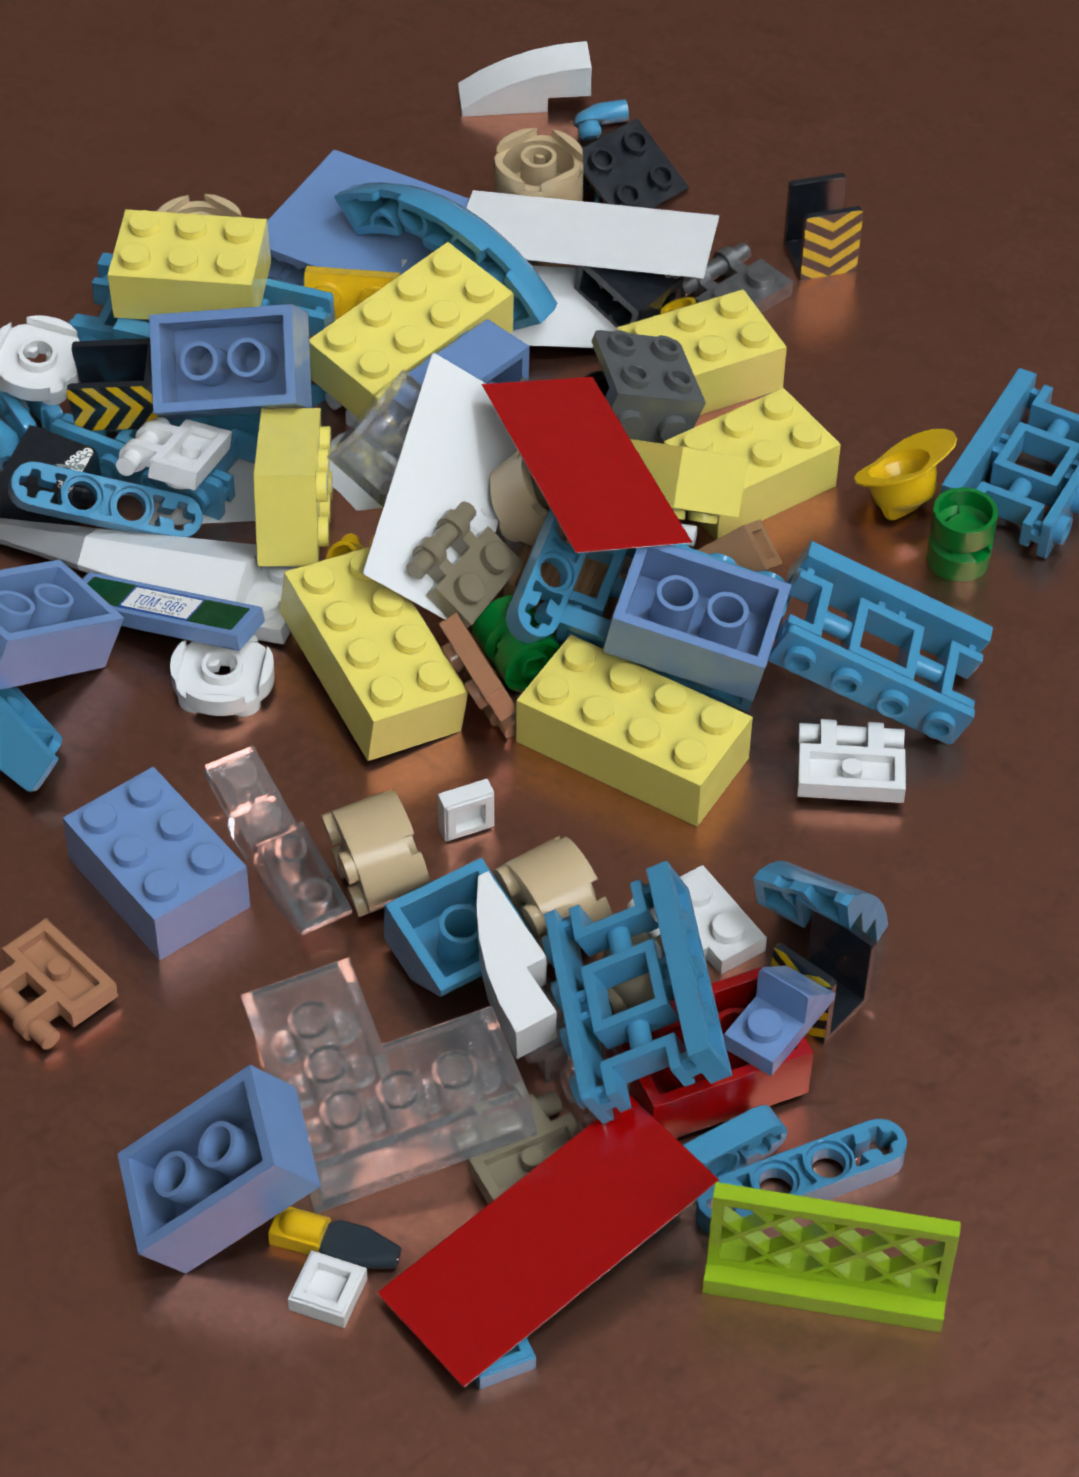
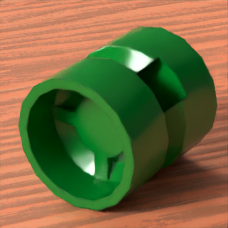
[926,487,998,582]
[473,595,561,692]

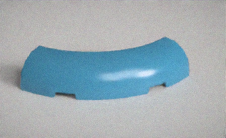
[334,182,558,330]

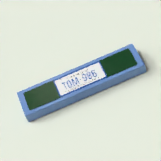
[82,572,265,651]

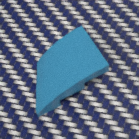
[753,861,888,942]

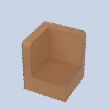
[698,519,783,572]

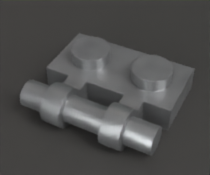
[680,242,793,313]

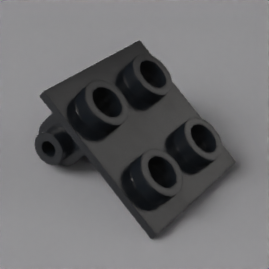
[578,118,689,209]

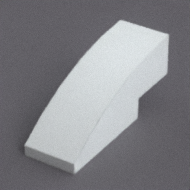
[458,41,592,117]
[476,871,557,1059]

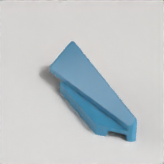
[0,686,63,792]

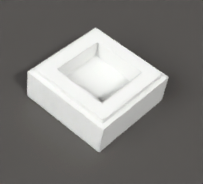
[437,779,494,841]
[288,1250,367,1328]

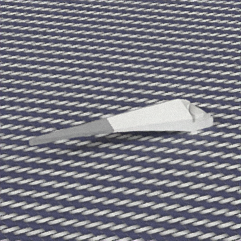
[0,518,302,644]

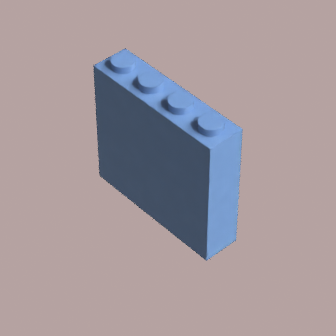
[267,150,469,286]

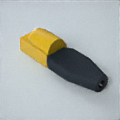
[268,1207,402,1269]

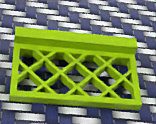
[702,1182,961,1333]

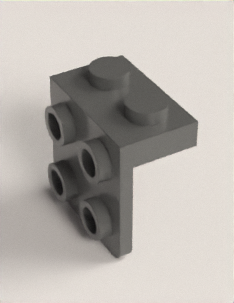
[591,330,706,444]

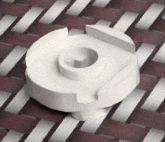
[0,315,80,405]
[170,634,275,717]

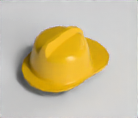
[854,429,957,520]

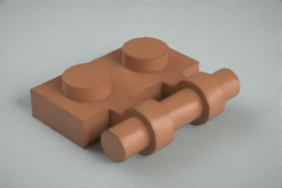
[439,613,516,738]
[0,918,118,1050]

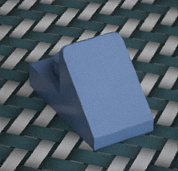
[724,966,835,1076]

